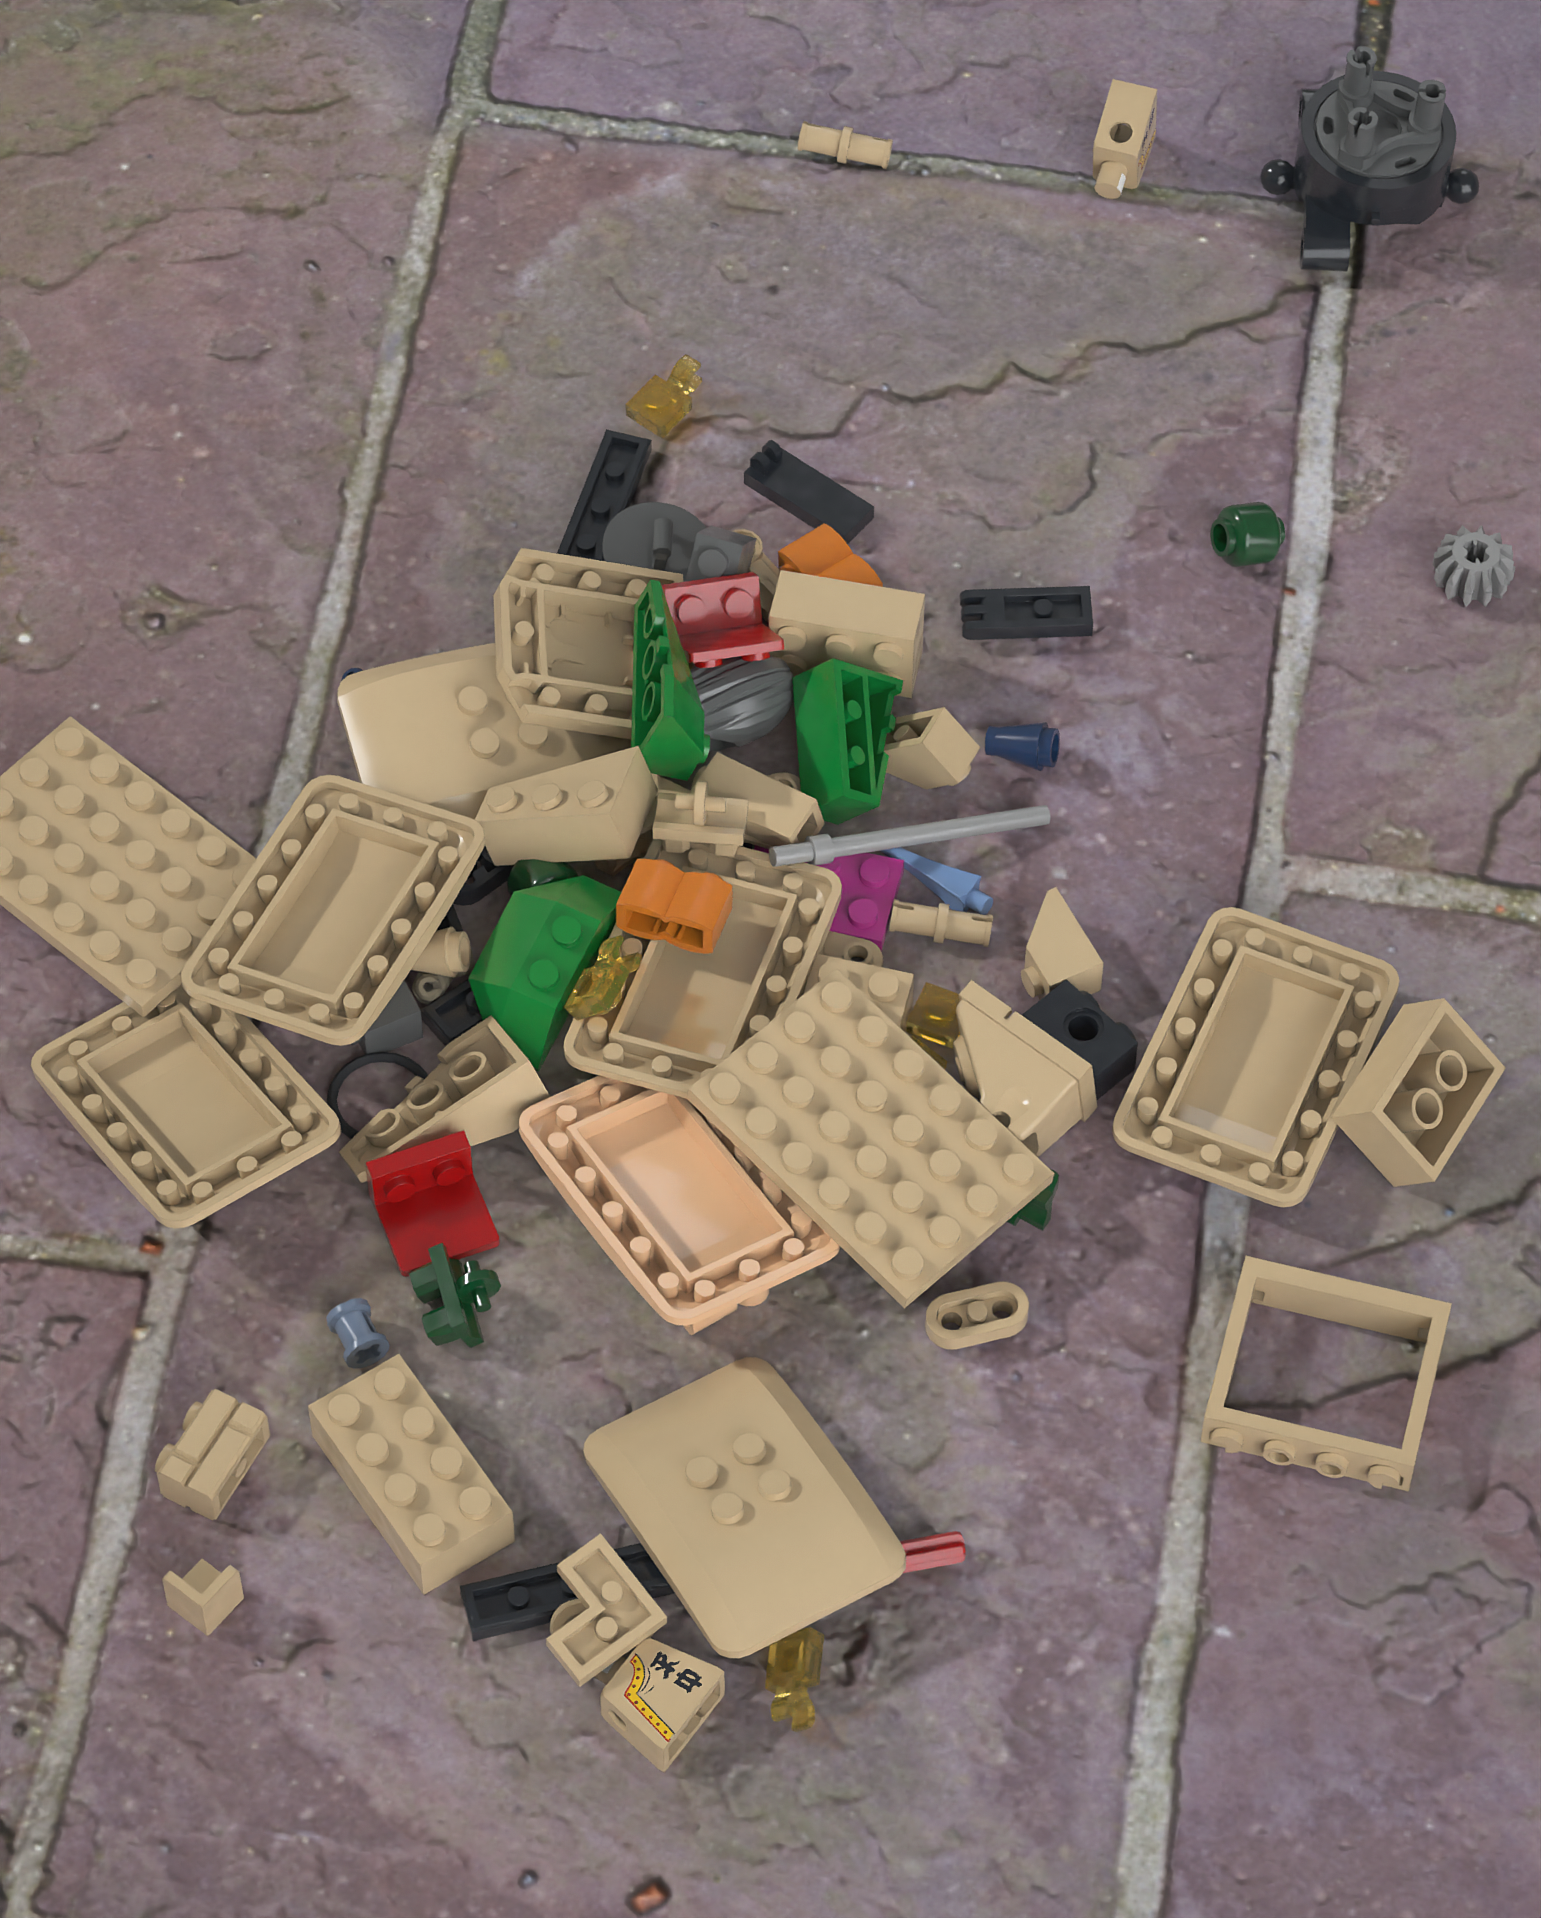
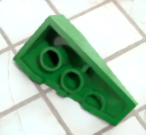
[631,579,710,781]

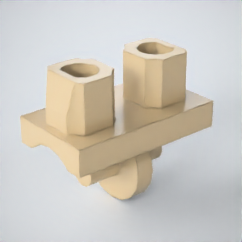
[653,781,748,857]

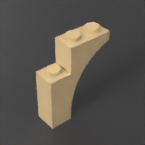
[594,752,825,877]

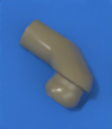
[412,951,475,1004]

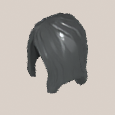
[690,655,794,751]

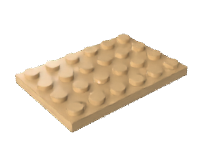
[0,716,256,1017]
[687,968,1054,1308]

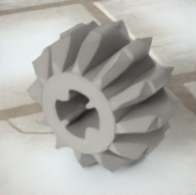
[1432,525,1515,607]

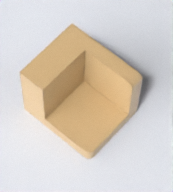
[162,1559,244,1636]

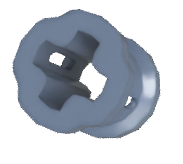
[326,1298,390,1369]

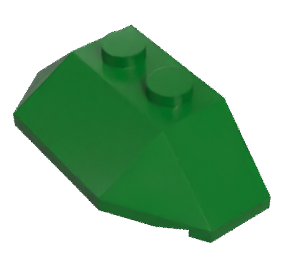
[468,875,622,1072]

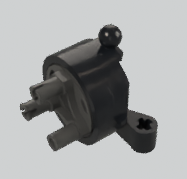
[1260,46,1480,272]

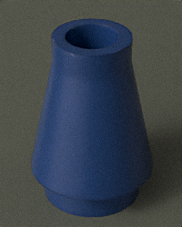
[985,722,1060,771]

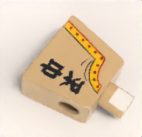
[1093,79,1157,199]
[594,1638,725,1773]

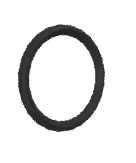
[327,1052,428,1139]

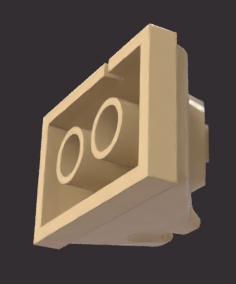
[953,980,1097,1157]

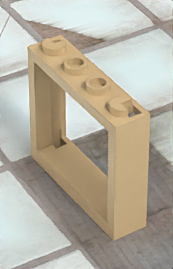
[1201,1256,1452,1491]

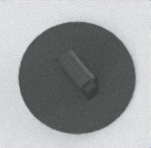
[602,502,706,582]

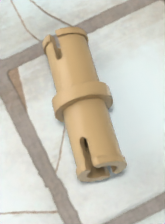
[797,121,893,169]
[889,899,993,947]

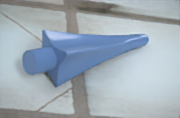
[880,847,993,915]

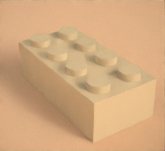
[308,1354,515,1595]

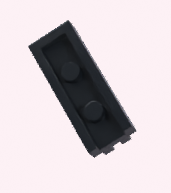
[744,440,874,544]

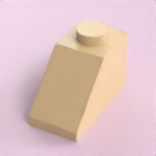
[884,707,980,790]
[1021,887,1103,1000]

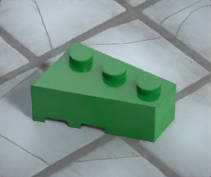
[792,658,904,825]

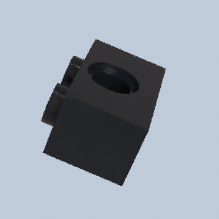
[1022,979,1138,1100]

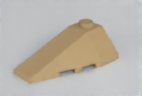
[339,1016,551,1183]

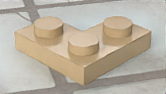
[546,1533,667,1687]

